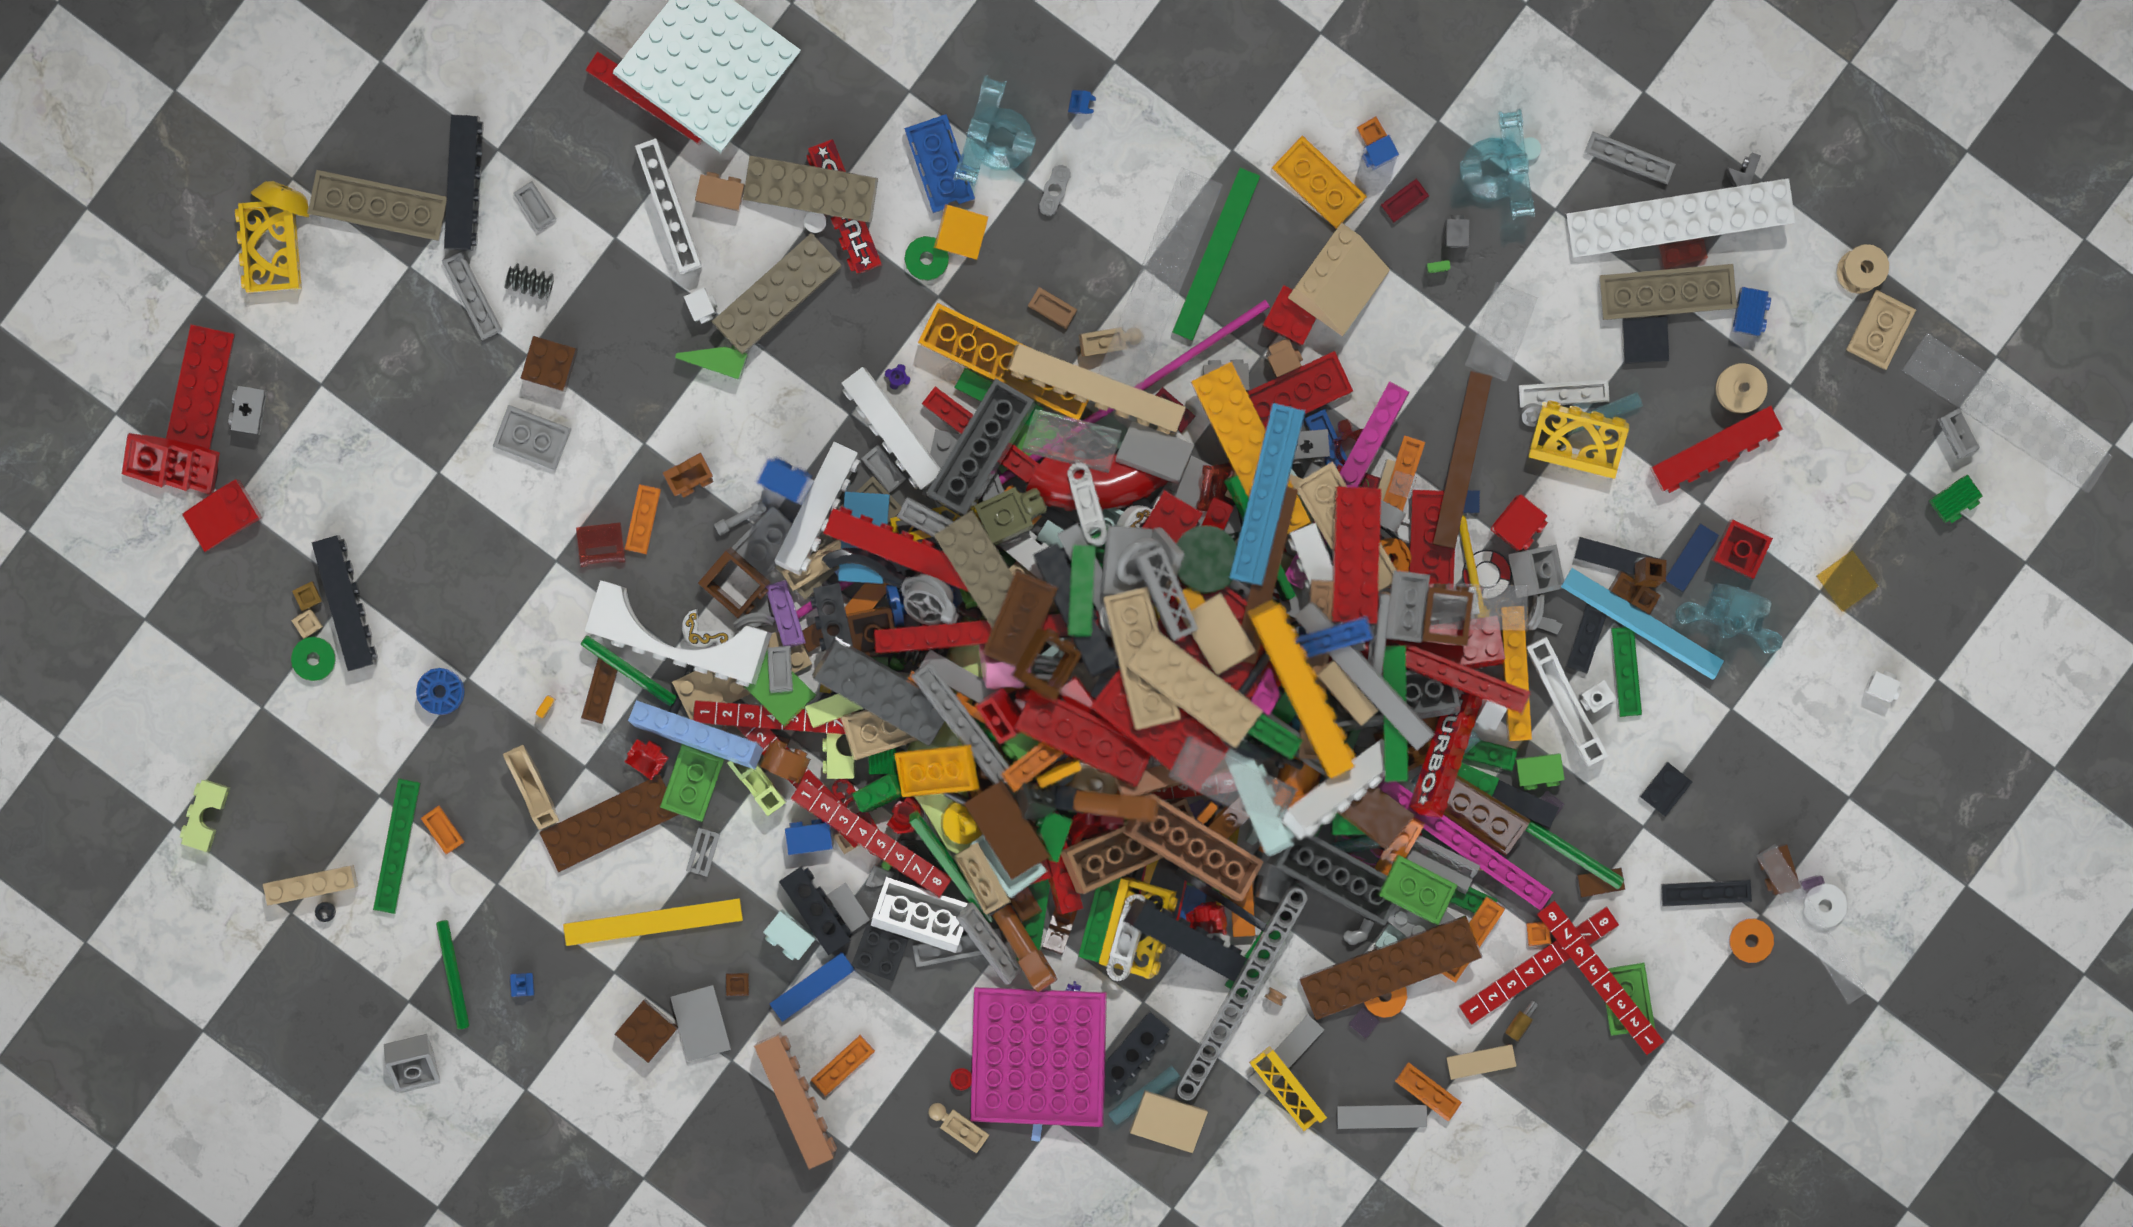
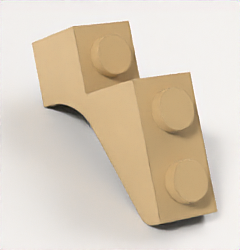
[503,745,559,830]

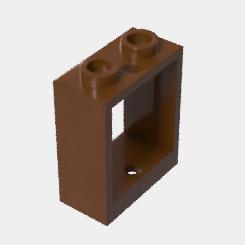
[698,547,771,618]
[1422,583,1474,646]
[1011,628,1082,700]

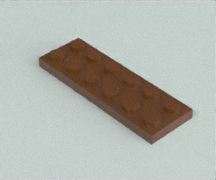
[539,774,679,873]

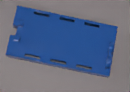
[904,114,975,213]

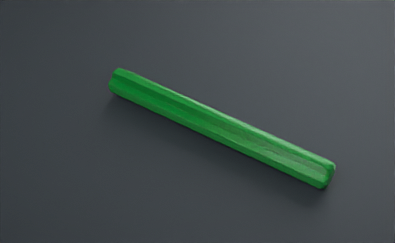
[581,635,676,706]
[1526,821,1624,889]
[436,920,469,1029]

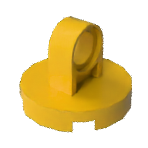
[941,801,982,844]

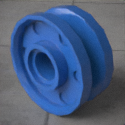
[416,668,465,715]

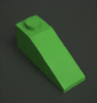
[675,344,748,380]

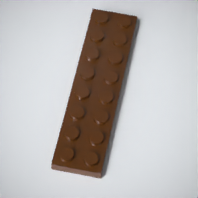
[1299,915,1482,1020]

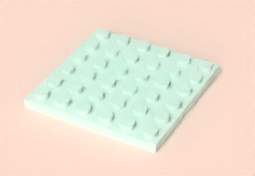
[613,0,801,153]

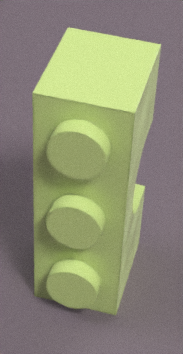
[823,733,855,779]
[728,761,787,816]
[180,780,230,852]

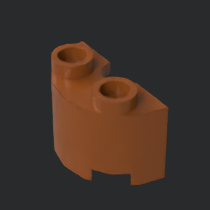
[663,452,714,498]
[760,739,811,784]

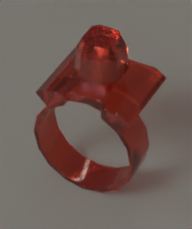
[1332,419,1363,465]

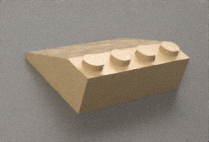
[1288,223,1390,337]

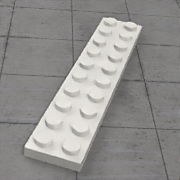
[1567,178,1796,258]

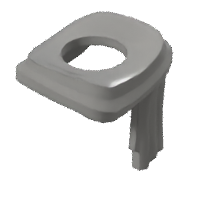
[733,594,775,631]
[1525,594,1563,634]

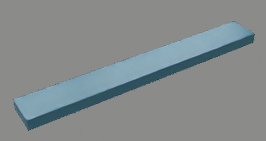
[1561,568,1724,680]

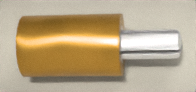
[1505,1001,1538,1041]

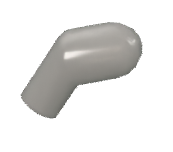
[1343,918,1374,945]

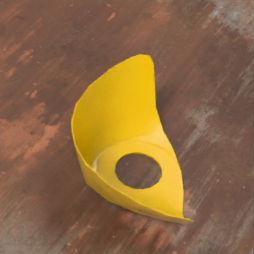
[251,181,310,218]

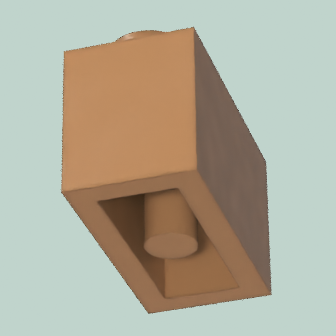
[695,172,745,212]

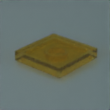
[1816,550,1878,612]

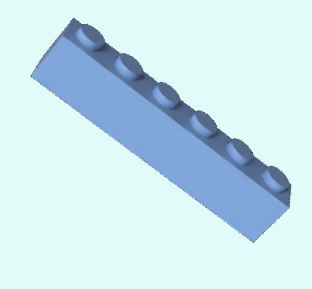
[628,700,763,769]

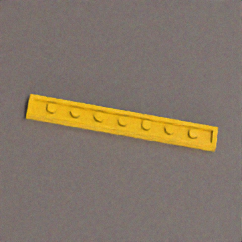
[563,898,743,946]

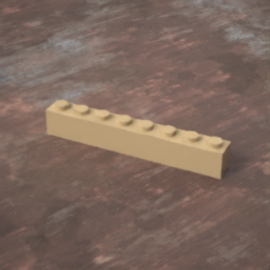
[1007,344,1186,435]

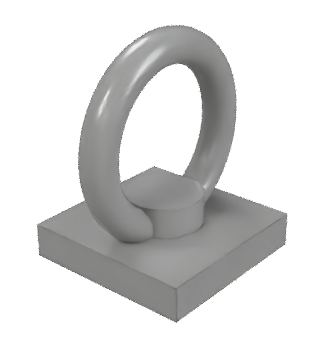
[1117,528,1184,590]

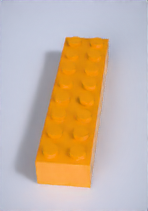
[918,302,1089,422]
[1191,362,1311,536]
[1248,600,1356,779]

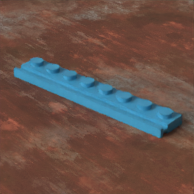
[1230,403,1305,586]

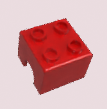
[1490,494,1548,551]

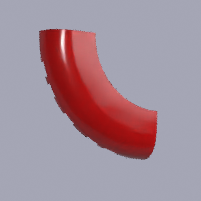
[1026,450,1169,511]

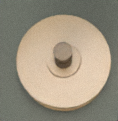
[1716,363,1767,413]

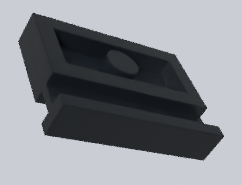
[1639,762,1693,817]

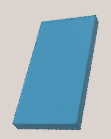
[838,492,890,584]

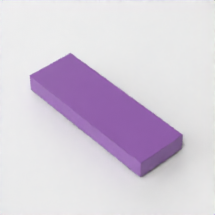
[766,580,806,647]

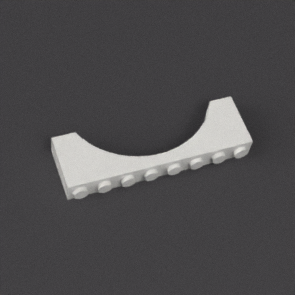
[585,580,772,687]

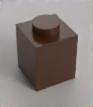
[1635,557,1667,588]

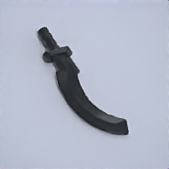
[822,547,914,594]
[1219,736,1304,770]

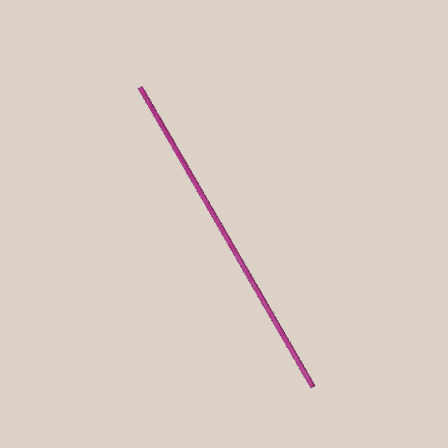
[796,300,1270,619]

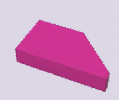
[1250,668,1279,716]

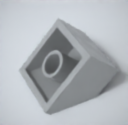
[1508,544,1564,598]
[384,1034,440,1092]

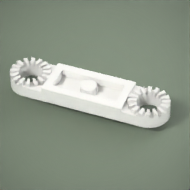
[1068,462,1107,546]
[1107,894,1145,981]

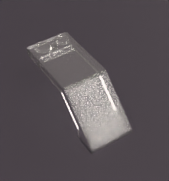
[1168,736,1297,830]

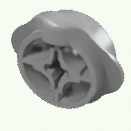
[901,575,956,626]

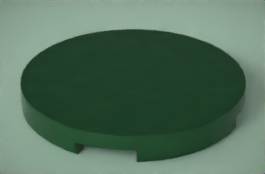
[1176,526,1237,593]

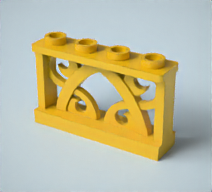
[235,201,302,293]
[1529,400,1629,479]
[1099,876,1178,979]

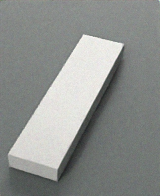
[1519,379,1610,408]

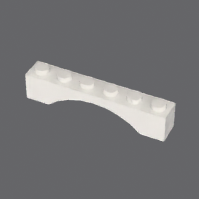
[1526,637,1608,767]

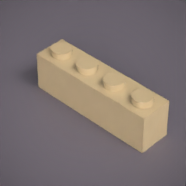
[263,865,358,906]

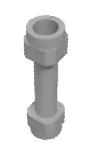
[714,499,767,536]

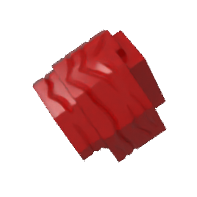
[624,739,669,780]
[886,796,925,834]
[1186,901,1227,935]

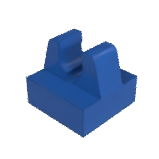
[1068,90,1096,114]
[510,973,535,997]

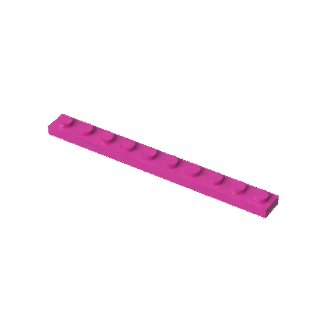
[1286,381,1410,589]
[1377,776,1553,910]

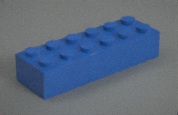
[756,457,814,505]

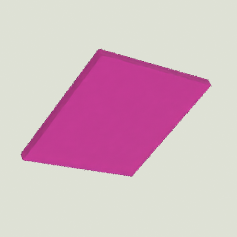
[971,987,1107,1127]

